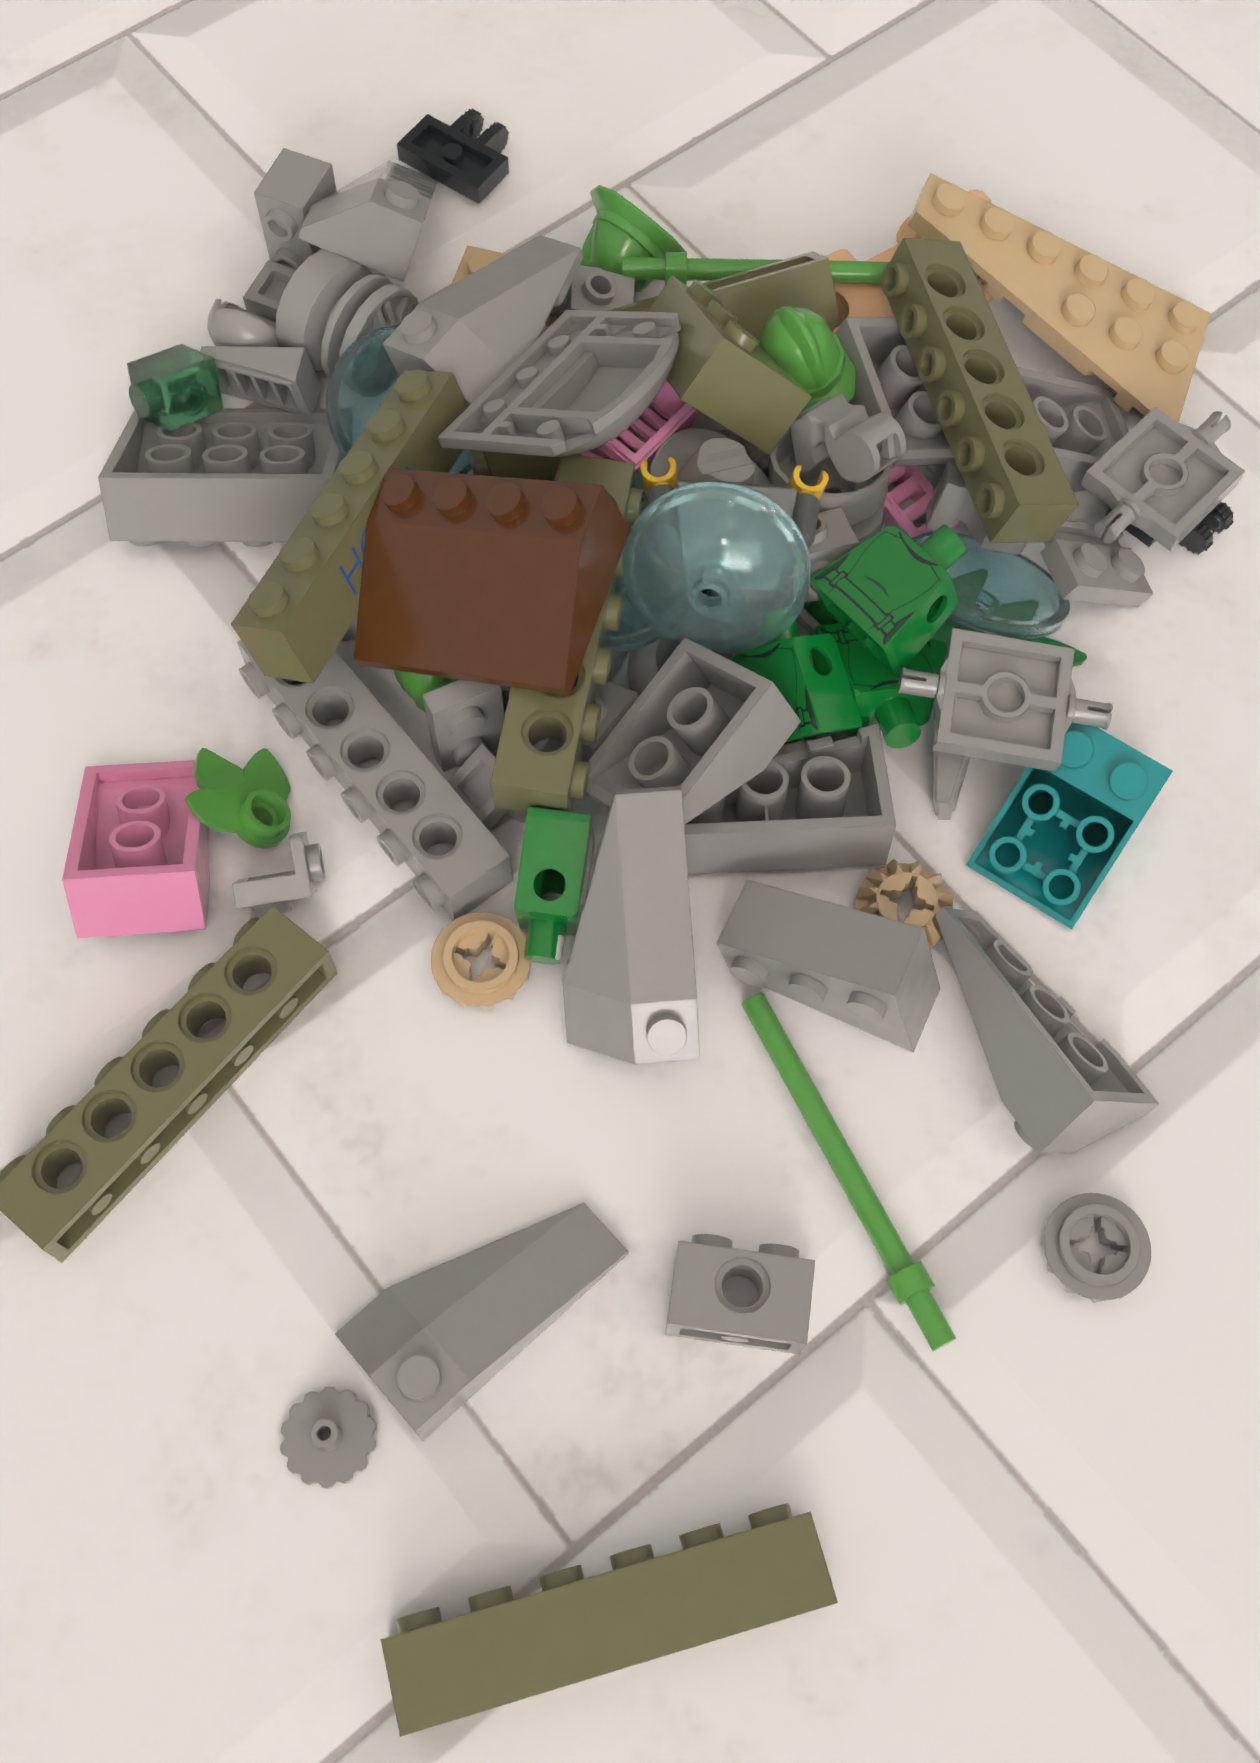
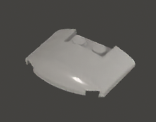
[438,310,681,457]

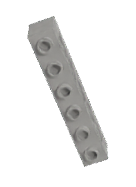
[237,640,513,920]

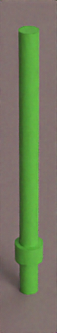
[622,252,890,285]
[741,992,957,1352]

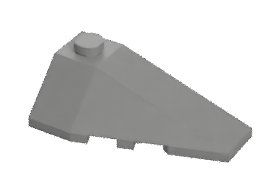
[383,235,584,407]

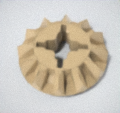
[855,859,954,948]
[431,912,531,1010]

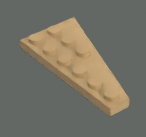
[908,173,1211,423]

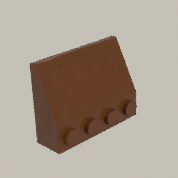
[354,468,631,696]

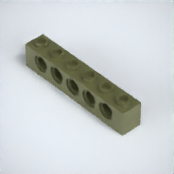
[880,238,1079,543]
[490,454,644,813]
[0,905,337,1263]

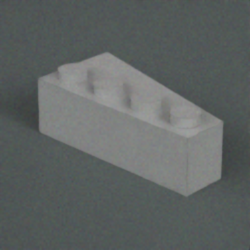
[684,723,896,874]

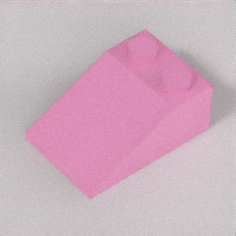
[62,760,210,938]

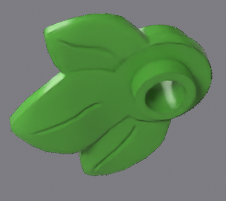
[185,748,291,849]

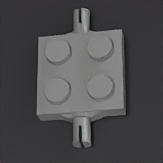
[1081,407,1245,551]
[897,628,1113,772]

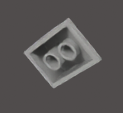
[835,317,956,466]
[1017,367,1129,492]
[586,637,801,825]

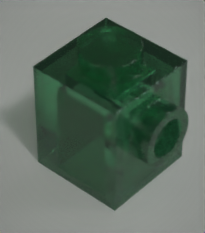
[127,344,224,431]

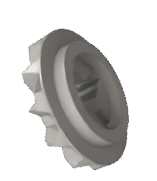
[1040,1193,1151,1303]

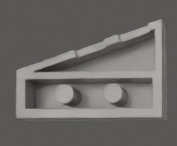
[717,880,940,1053]

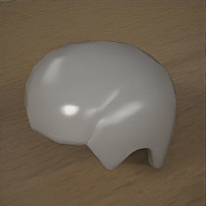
[207,299,280,347]

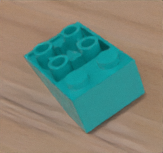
[966,723,1173,929]

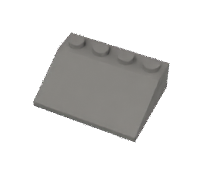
[98,408,353,547]

